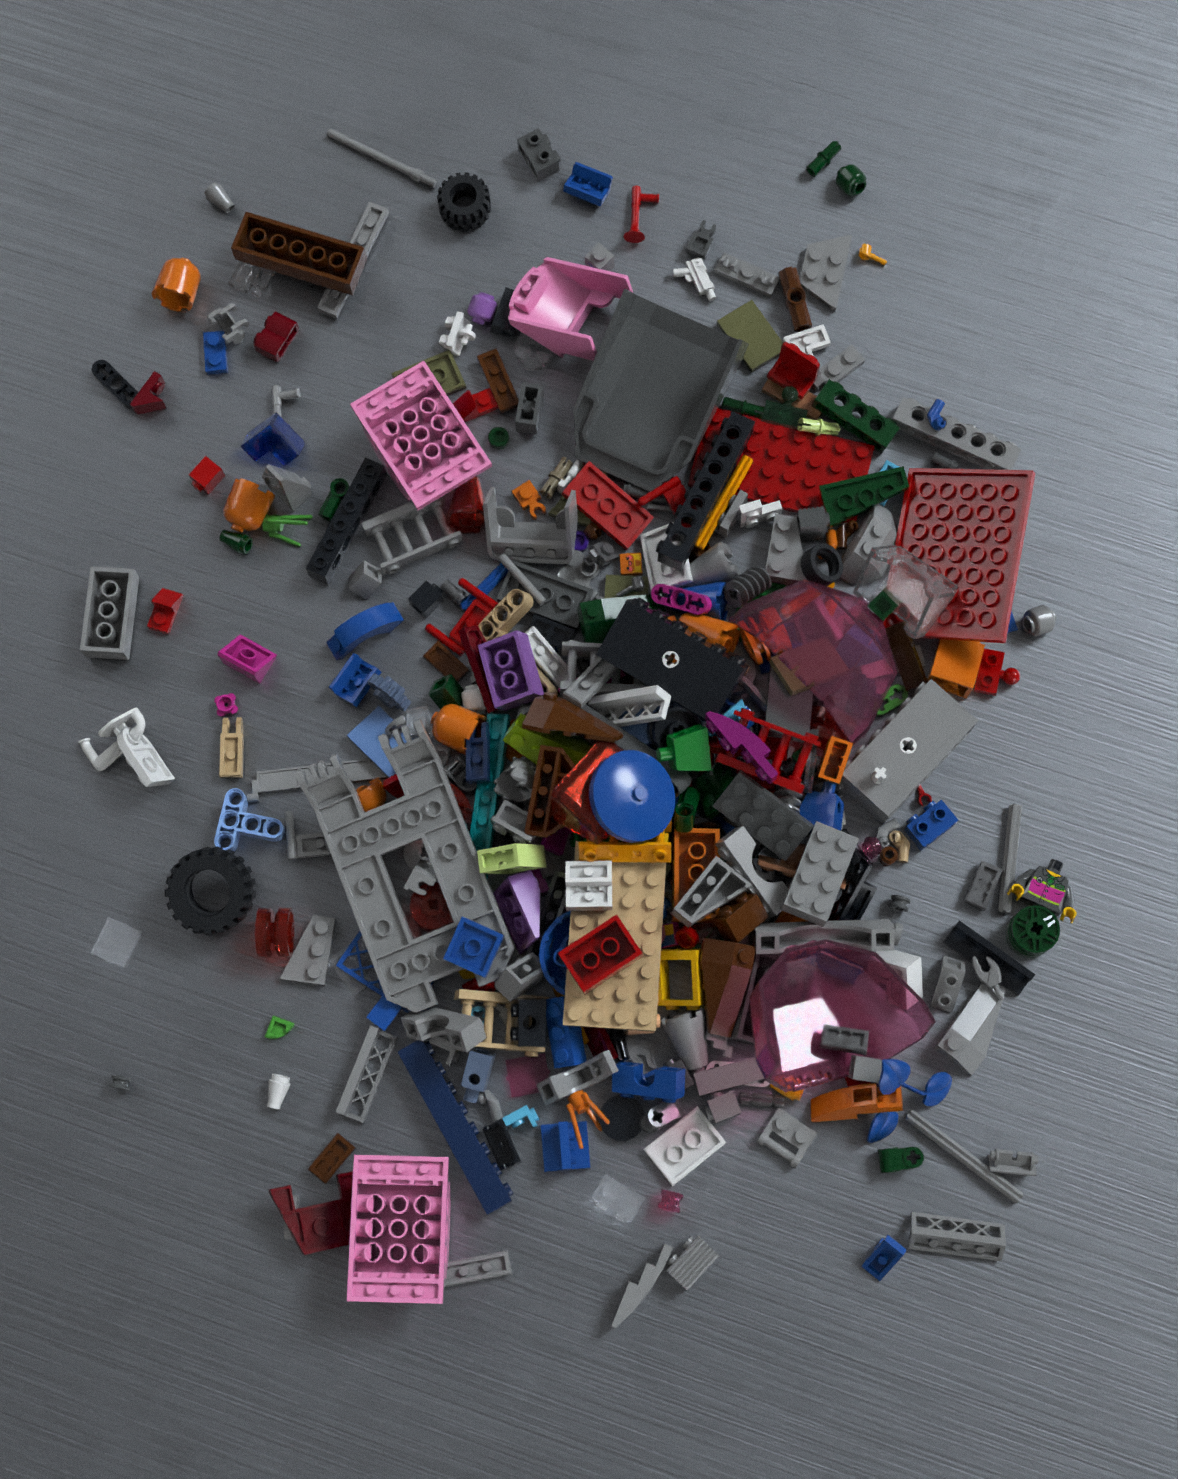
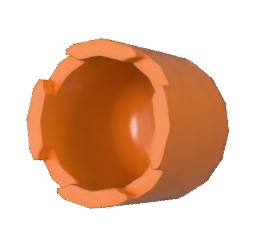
[152,258,201,312]
[223,478,276,533]
[431,704,487,755]

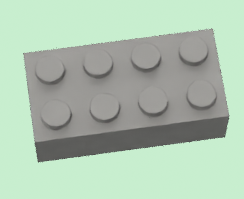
[80,566,139,660]
[781,821,859,927]

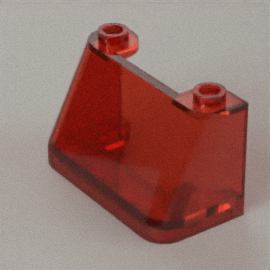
[551,740,624,845]

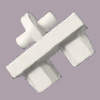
[439,312,476,356]

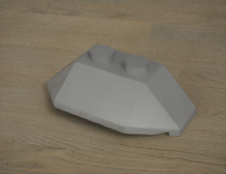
[840,504,898,585]

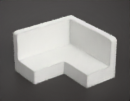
[868,950,923,1009]

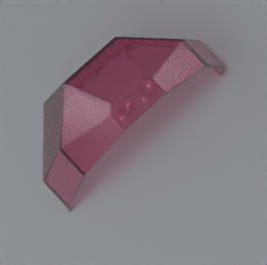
[728,579,898,750]
[749,939,936,1092]

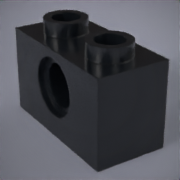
[510,998,546,1047]

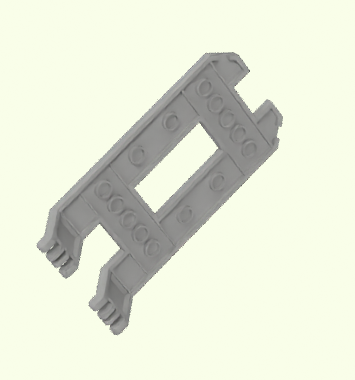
[295,719,514,1013]

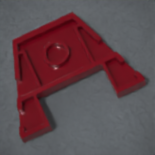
[268,1171,353,1255]

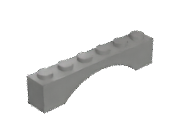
[753,919,895,954]

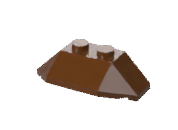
[524,745,583,838]

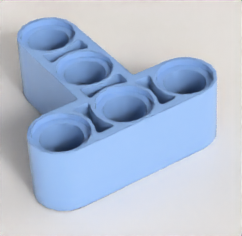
[214,788,286,852]

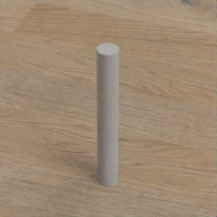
[498,554,547,606]

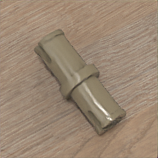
[540,457,573,499]

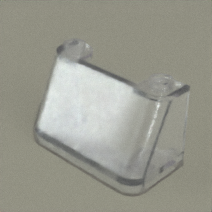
[853,545,958,639]

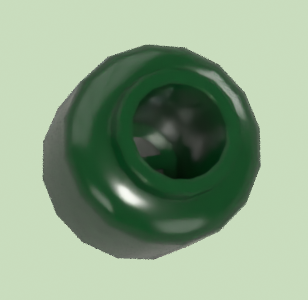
[836,164,867,196]

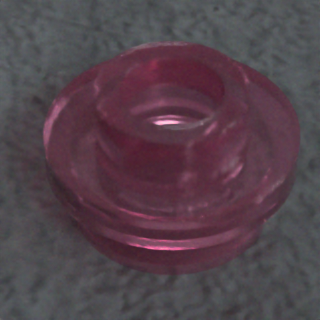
[862,837,882,859]

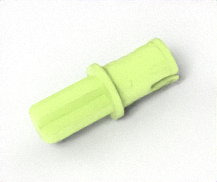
[797,417,840,436]

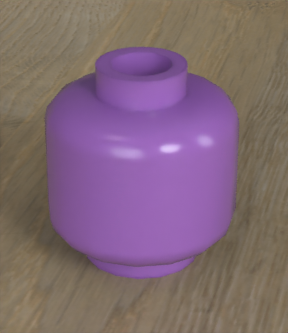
[467,292,497,325]

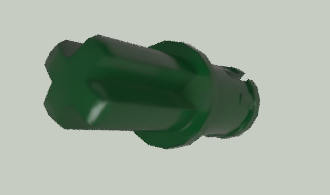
[806,141,842,177]
[722,397,765,419]

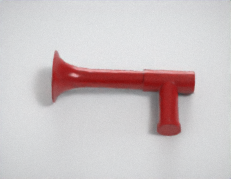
[623,186,659,243]

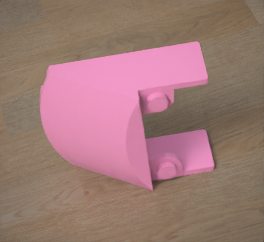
[508,257,633,361]

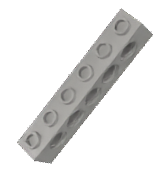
[892,397,1021,470]

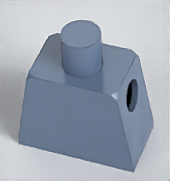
[461,1048,497,1103]

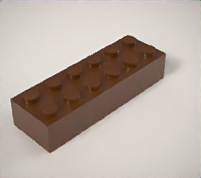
[231,212,367,295]

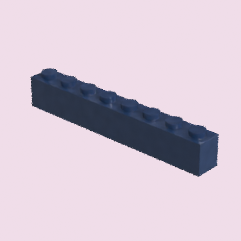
[398,1040,514,1215]

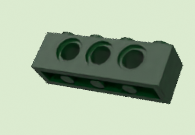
[812,379,900,454]

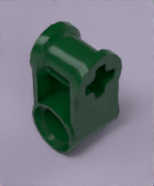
[877,1147,924,1173]

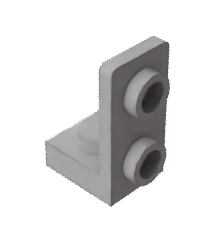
[931,956,966,1012]

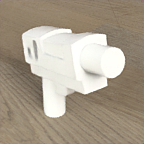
[673,257,716,302]

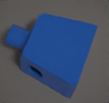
[799,782,844,833]

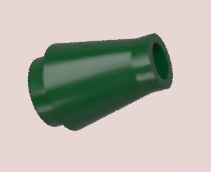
[219,529,253,554]

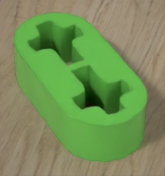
[869,684,908,717]

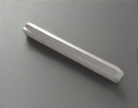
[905,1110,1023,1203]

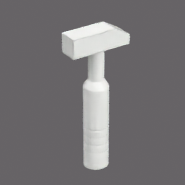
[557,459,585,493]

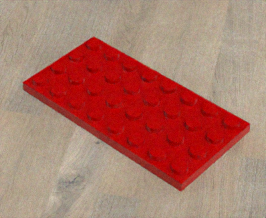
[688,408,875,524]

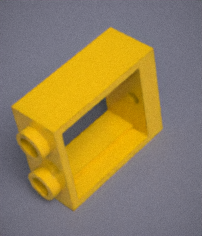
[658,949,706,1010]

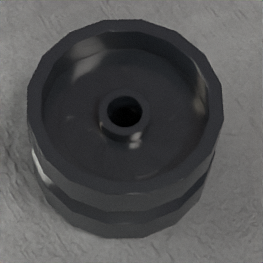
[646,706,701,750]

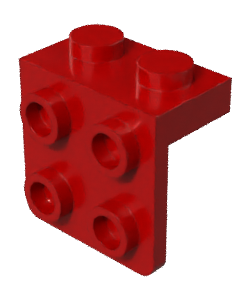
[767,342,820,400]

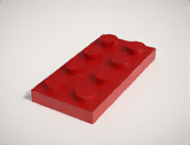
[561,461,654,550]

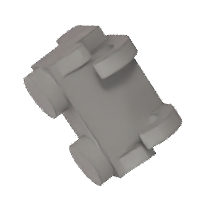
[207,303,249,345]

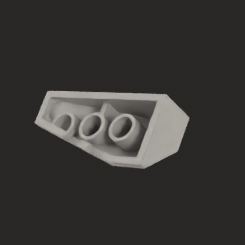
[262,464,313,511]
[934,983,1006,1076]

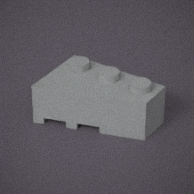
[765,514,808,590]
[670,856,752,928]

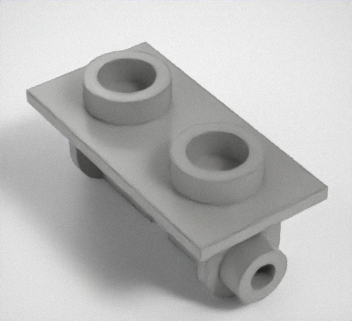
[988,1149,1038,1177]

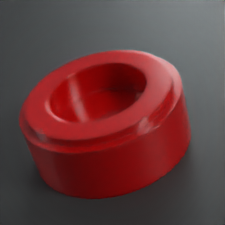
[675,926,699,950]

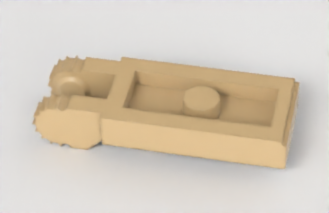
[219,717,244,778]

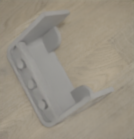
[483,487,578,564]

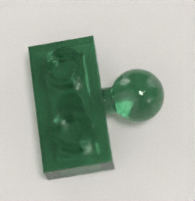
[761,386,808,430]

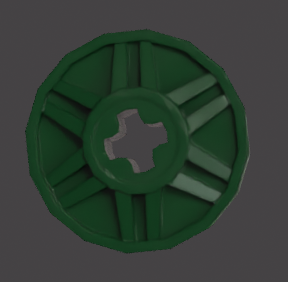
[1005,905,1060,958]

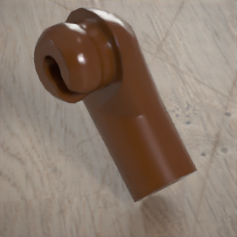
[836,520,858,550]

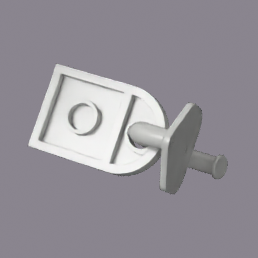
[78,707,175,787]

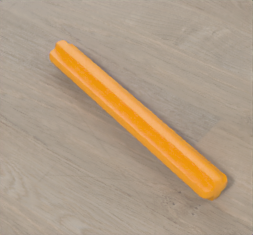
[695,455,753,550]

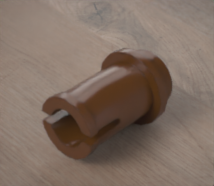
[879,846,898,866]

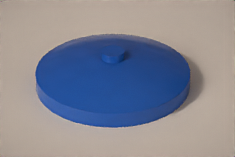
[589,750,675,843]

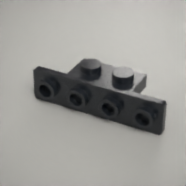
[828,857,877,921]

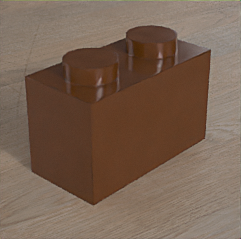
[712,892,769,943]

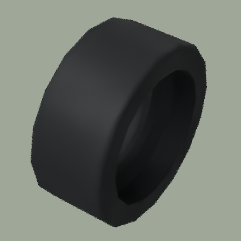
[800,543,843,587]

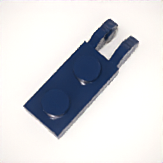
[466,722,490,784]

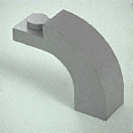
[537,1050,619,1106]

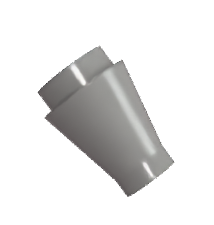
[204,182,235,214]

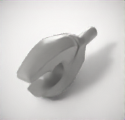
[972,956,1004,1001]

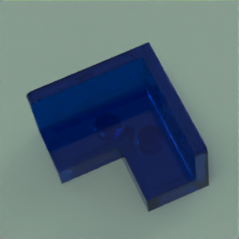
[240,412,305,466]

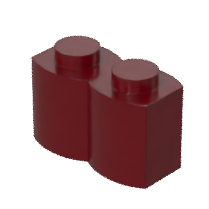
[253,311,299,362]

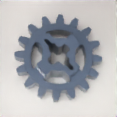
[367,673,411,711]

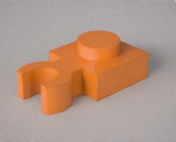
[511,480,546,520]

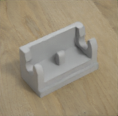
[404,860,437,895]

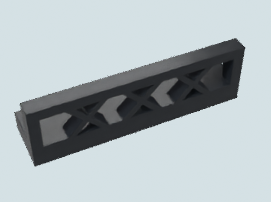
[943,920,1035,996]

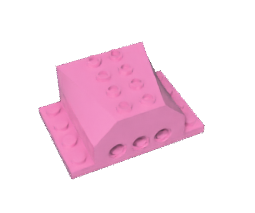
[350,361,492,510]
[347,1155,451,1304]

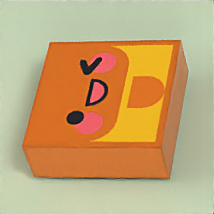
[620,553,642,576]

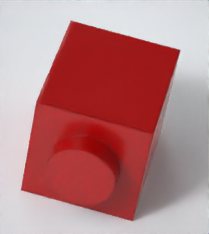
[189,456,225,495]

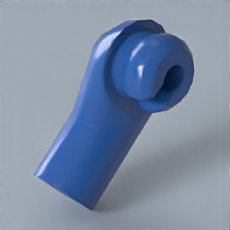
[927,399,946,430]

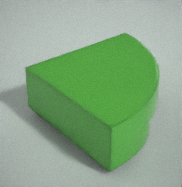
[265,1016,295,1039]

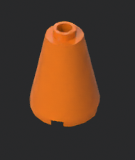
[679,612,740,653]

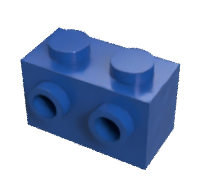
[904,799,958,851]

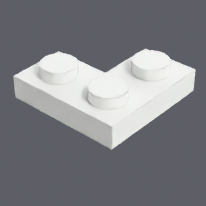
[783,324,831,355]
[738,499,782,528]

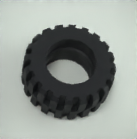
[165,846,256,935]

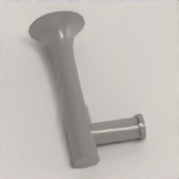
[267,385,300,445]

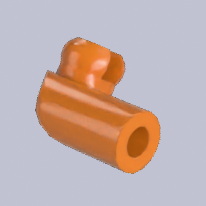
[817,529,838,559]

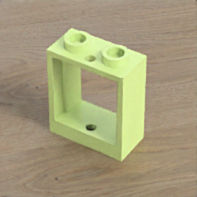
[477,843,547,874]

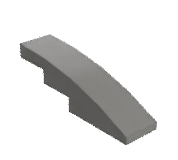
[611,1244,673,1328]

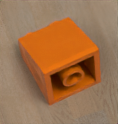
[927,639,985,699]

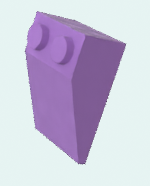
[493,870,540,955]

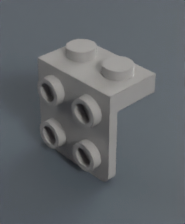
[490,800,536,844]

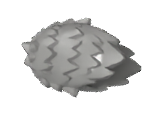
[494,756,537,803]

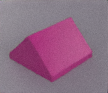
[217,634,277,684]

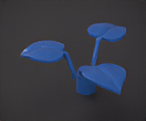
[867,1059,952,1143]

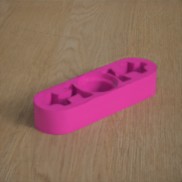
[651,584,712,615]

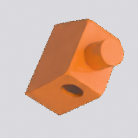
[816,736,853,784]

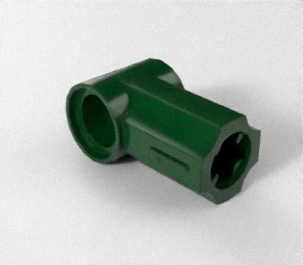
[318,478,350,522]
[673,787,700,833]

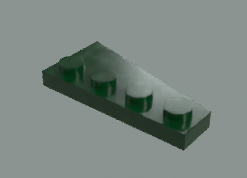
[819,466,909,528]

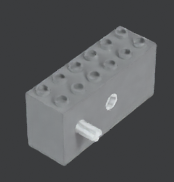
[841,679,978,825]

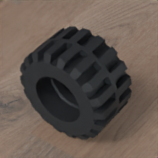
[437,172,491,231]

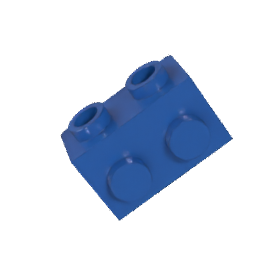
[563,162,613,206]
[329,653,382,707]

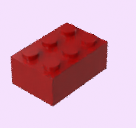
[558,914,643,995]

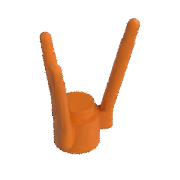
[565,1090,610,1149]

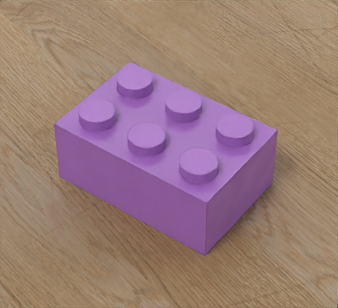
[478,630,544,711]

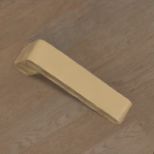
[478,589,558,695]

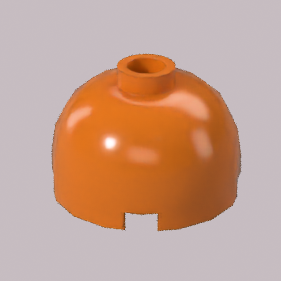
[356,777,387,812]

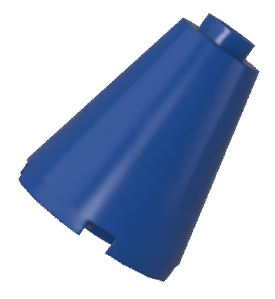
[668,581,728,621]

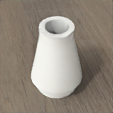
[267,1074,291,1109]

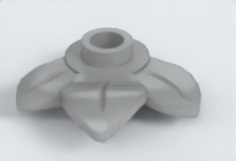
[557,550,600,587]

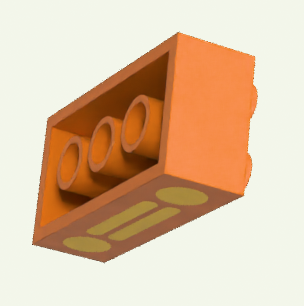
[672,828,720,923]

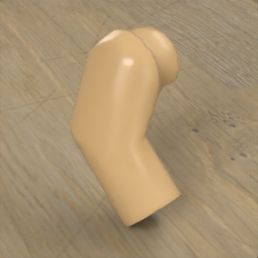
[889,830,911,863]

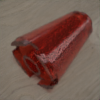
[446,476,485,534]

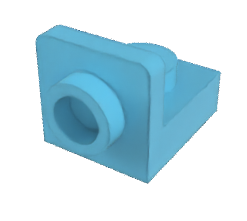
[502,1105,540,1129]

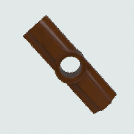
[778,266,812,332]

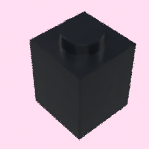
[408,581,444,619]

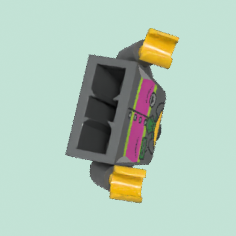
[1007,859,1077,923]

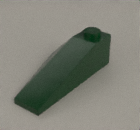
[577,593,666,643]

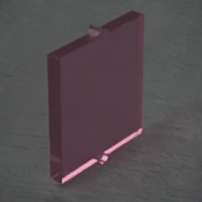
[506,1053,550,1098]

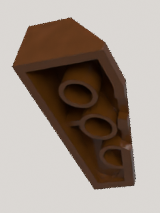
[522,692,623,742]
[699,938,756,1038]

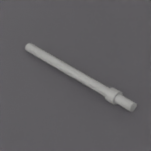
[327,128,437,188]

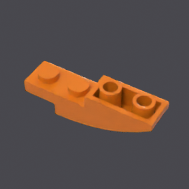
[811,1083,903,1122]

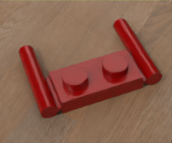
[638,476,697,528]
[425,578,498,656]

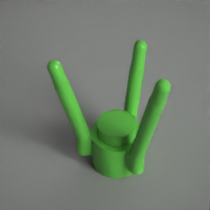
[263,514,312,547]

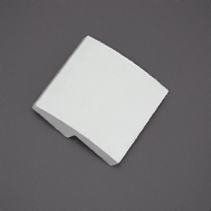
[565,860,612,911]

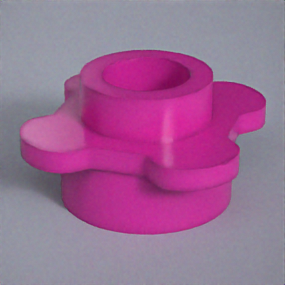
[214,693,238,717]

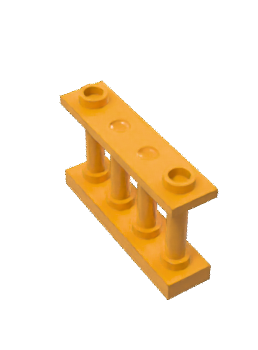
[578,816,672,863]

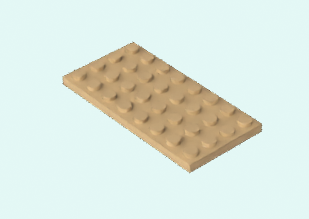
[563,841,666,1032]

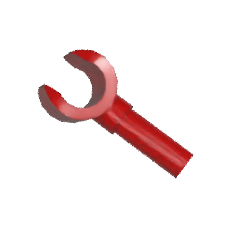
[917,785,932,806]

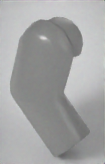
[874,818,900,849]
[478,1090,503,1122]

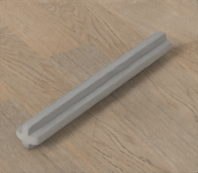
[998,804,1022,913]

